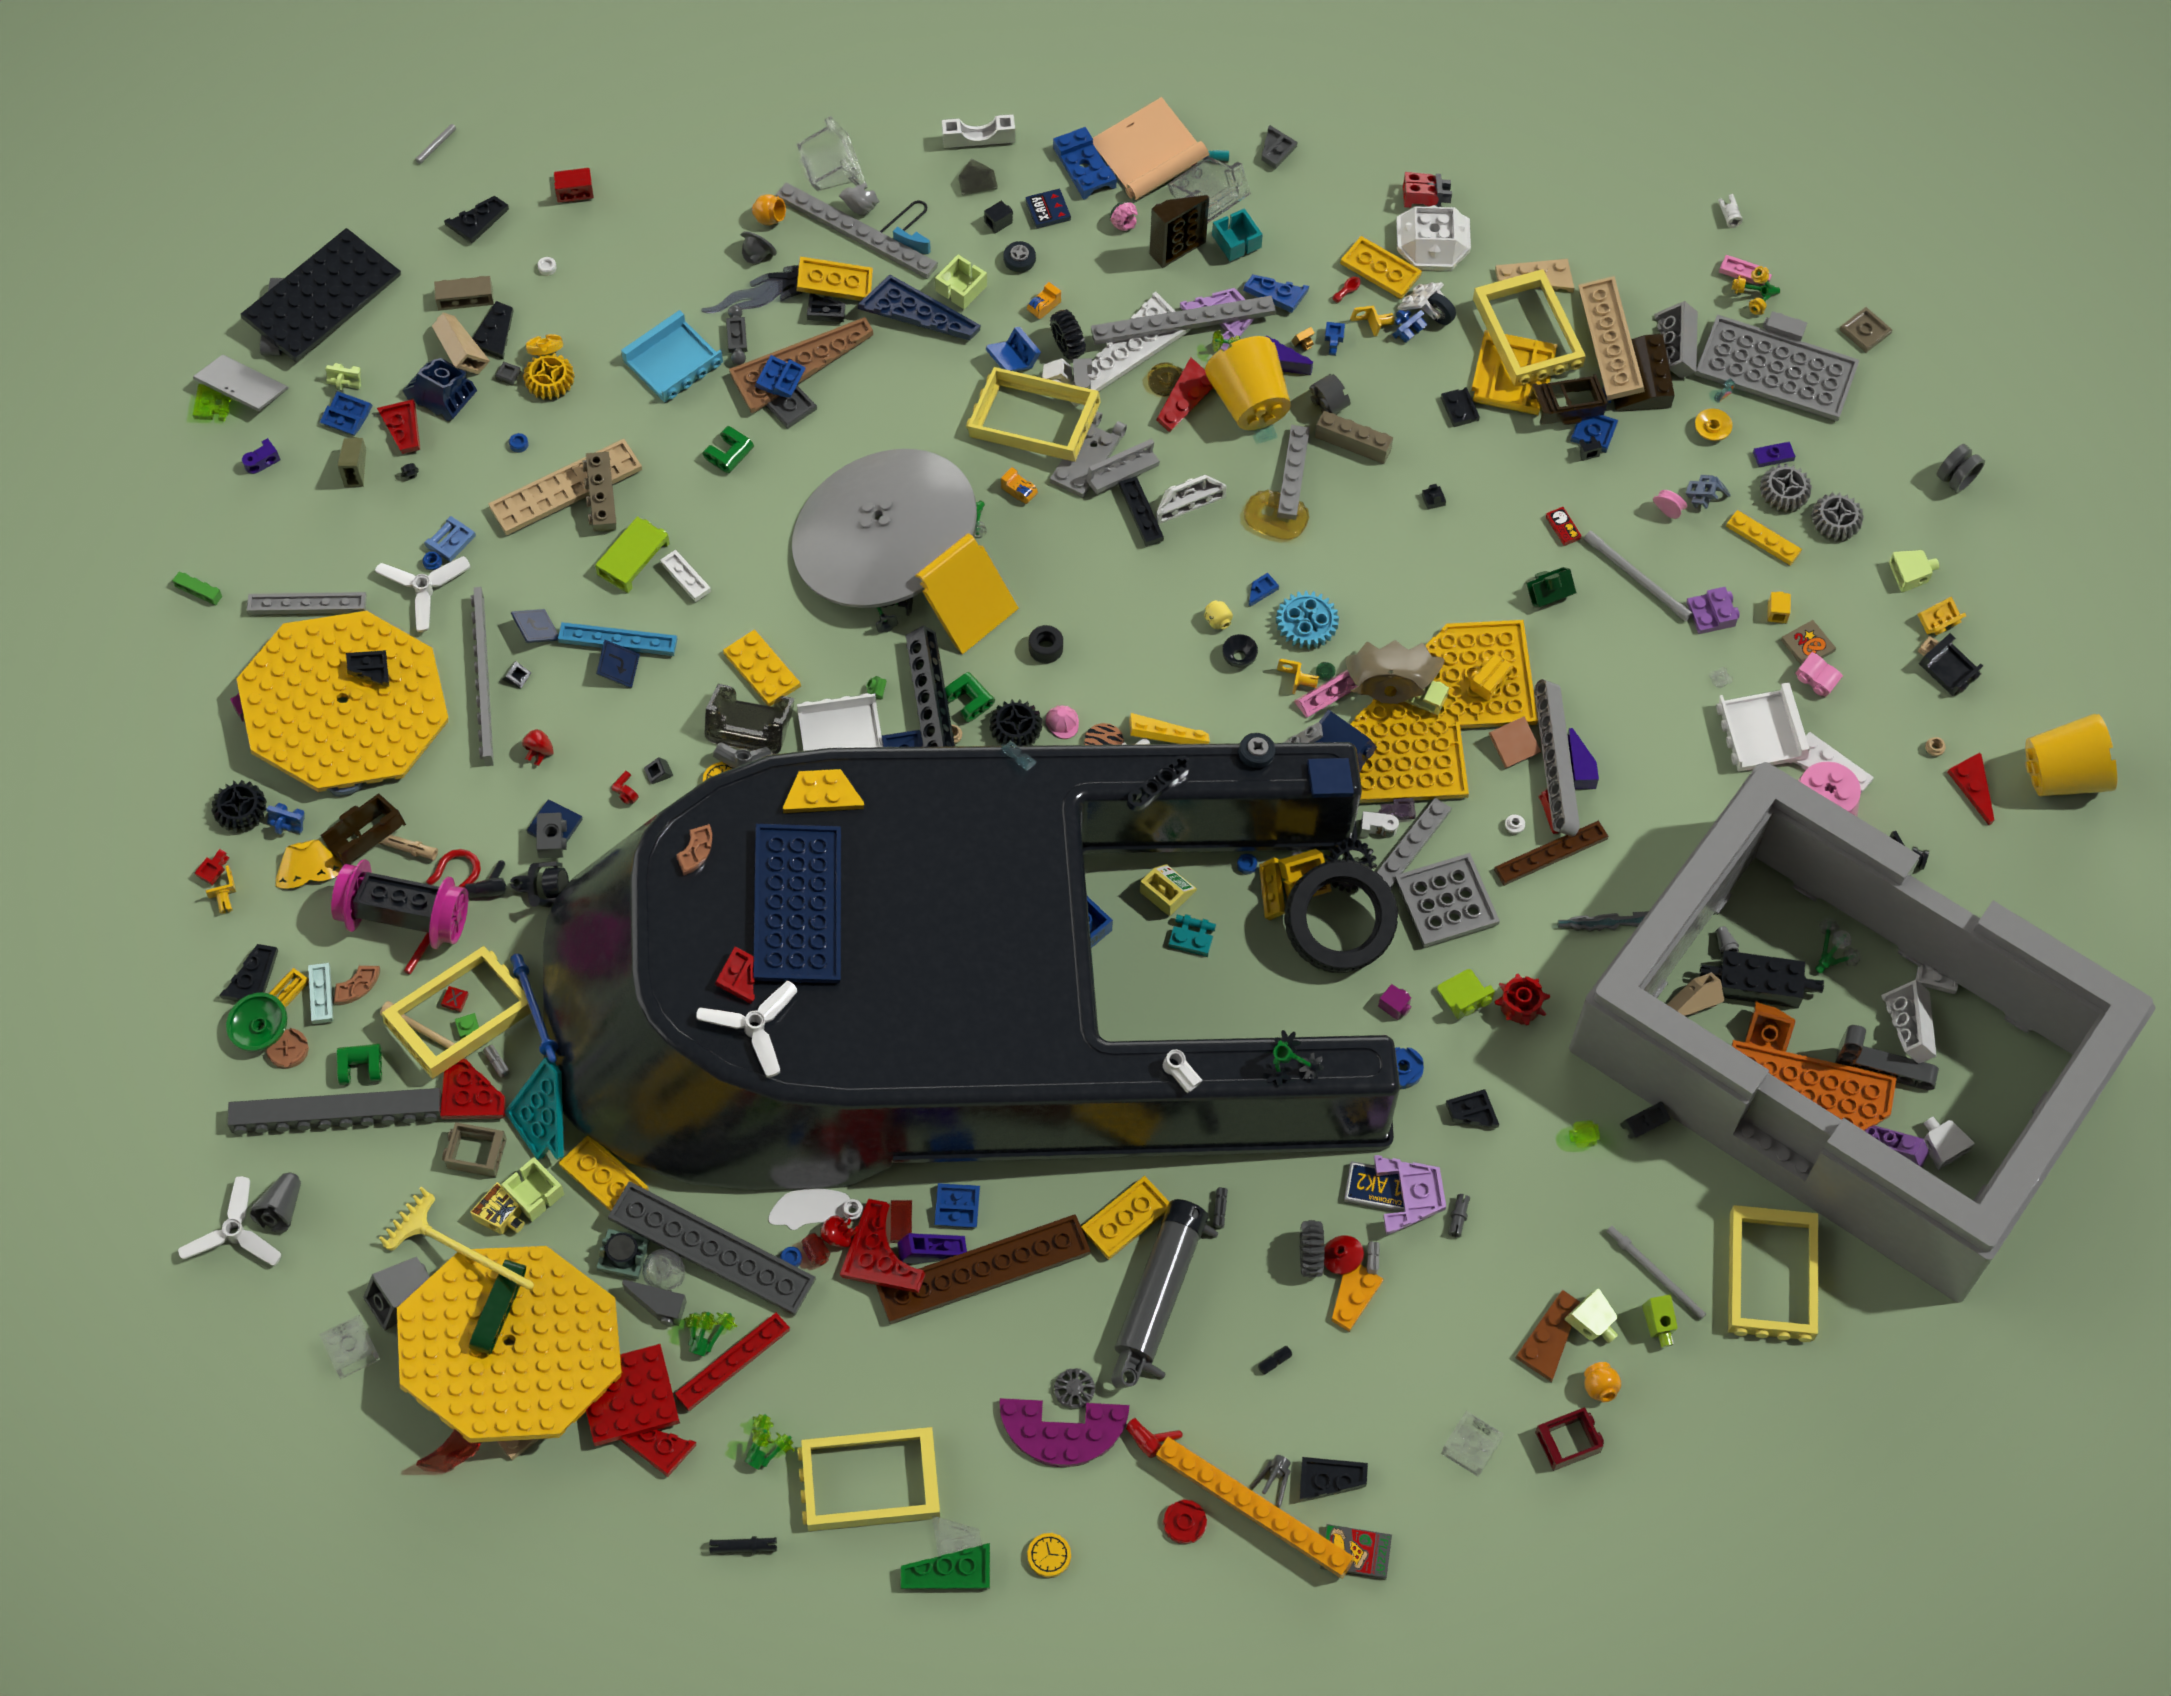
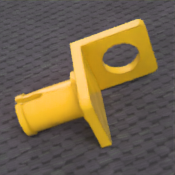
[1350,306,1395,336]
[1277,659,1319,694]
[206,865,236,914]

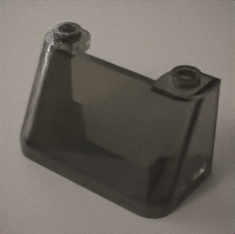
[704,684,795,755]

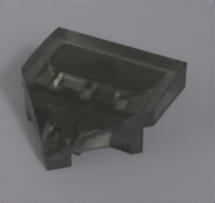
[958,159,998,195]

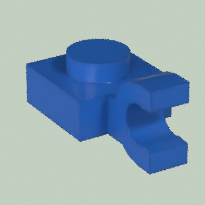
[1325,322,1345,356]

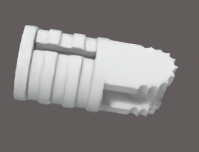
[1718,194,1743,228]

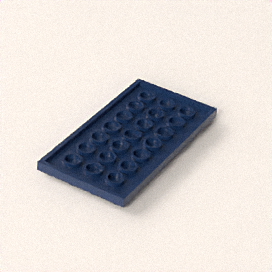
[753,824,841,983]

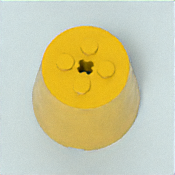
[1205,336,1291,431]
[2025,714,2117,796]

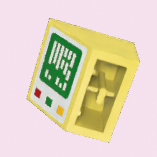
[1140,864,1197,917]

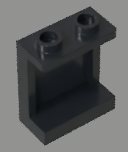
[1919,633,1983,696]

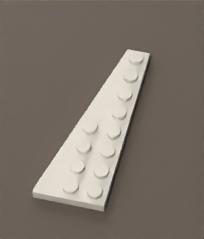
[1070,292,1190,407]

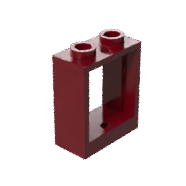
[1535,1407,1604,1471]

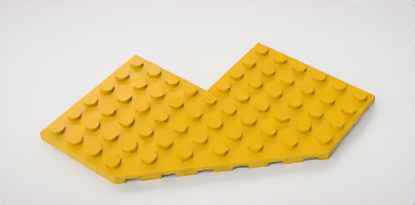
[1350,620,1538,803]

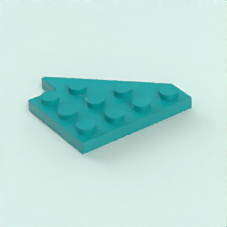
[505,1057,564,1160]

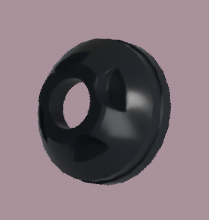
[1222,634,1258,668]

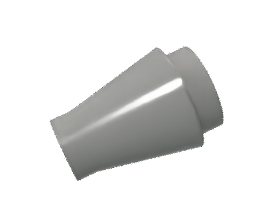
[1715,926,1739,954]

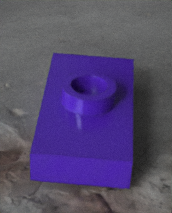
[1753,441,1796,467]

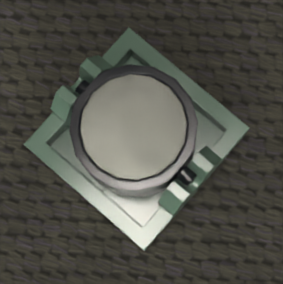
[596,1229,650,1280]

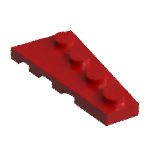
[1156,357,1214,433]

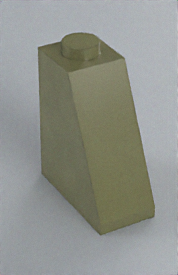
[338,437,366,487]

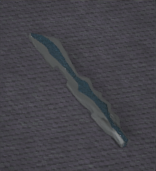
[1558,911,1649,931]

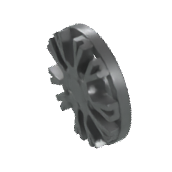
[1054,1368,1095,1409]

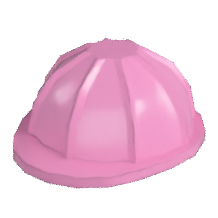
[1045,705,1079,739]

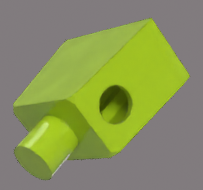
[1642,1294,1678,1348]

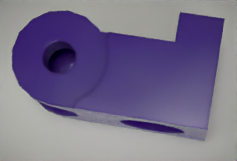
[242,438,281,474]

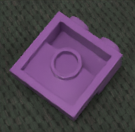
[1686,587,1740,634]

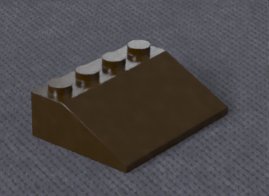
[1149,195,1209,268]
[1613,334,1675,412]

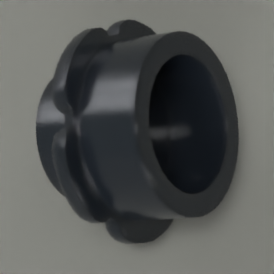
[401,463,419,480]

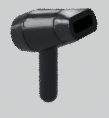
[465,860,506,898]

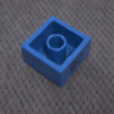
[1087,896,1113,948]

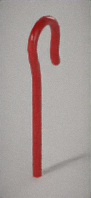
[404,849,481,975]

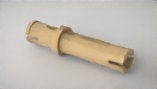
[378,835,438,861]

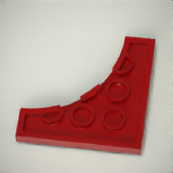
[840,1199,925,1293]

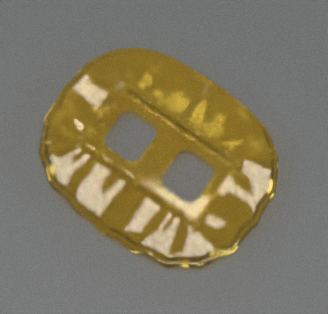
[1244,489,1309,540]

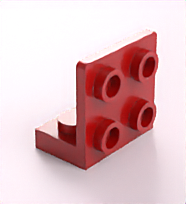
[554,168,594,203]

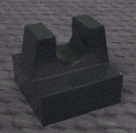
[1579,436,1602,461]
[1422,484,1446,510]

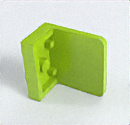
[1437,969,1495,1020]

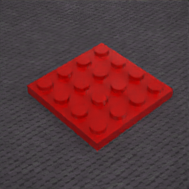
[586,1344,680,1447]

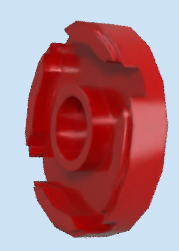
[1163,1499,1207,1544]

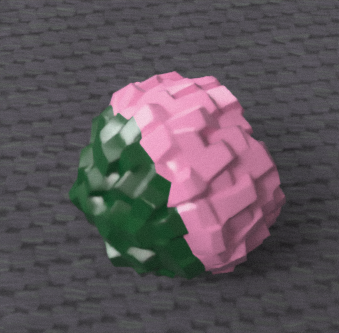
[1110,202,1138,231]

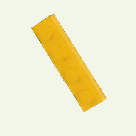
[1726,510,1802,566]

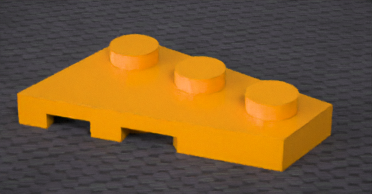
[1331,1264,1384,1332]

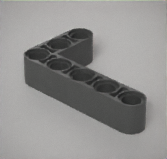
[1835,1025,1939,1090]

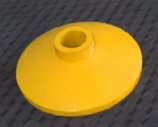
[1695,408,1733,441]

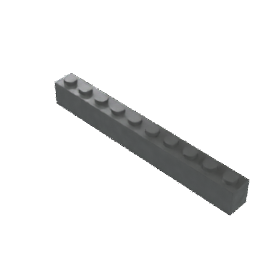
[228,1088,442,1135]

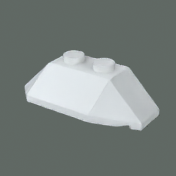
[1156,475,1227,525]

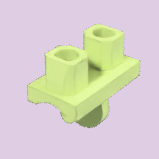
[325,363,361,390]

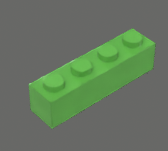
[172,571,222,606]

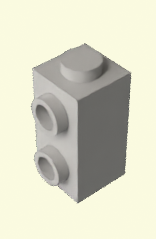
[1762,311,1807,341]

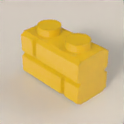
[1470,654,1513,701]

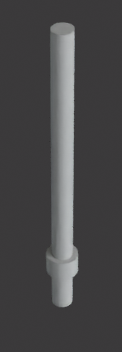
[1606,1226,1706,1320]

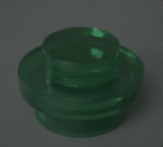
[1316,662,1336,681]

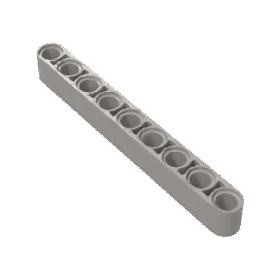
[1534,679,1580,836]

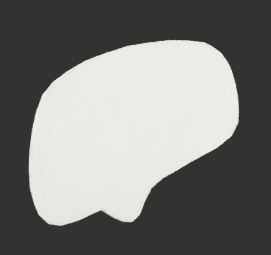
[769,1189,850,1230]

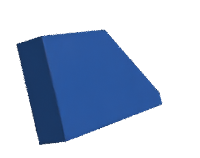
[1249,573,1279,607]

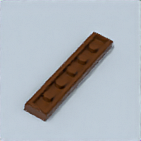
[1494,820,1609,886]

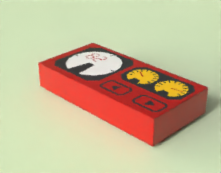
[1546,507,1582,546]

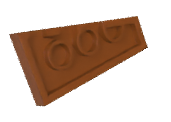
[1516,1290,1580,1382]

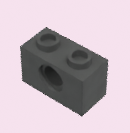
[537,813,567,859]

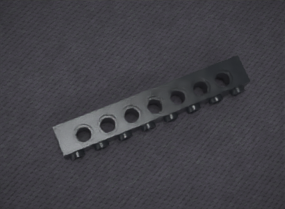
[906,625,955,747]

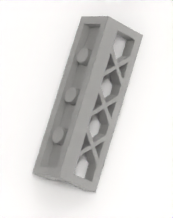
[1086,438,1160,494]

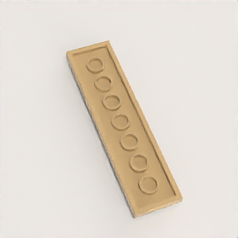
[1578,276,1645,400]

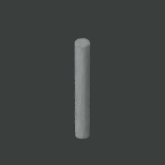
[415,124,456,164]

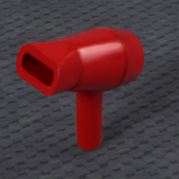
[1126,1418,1183,1458]

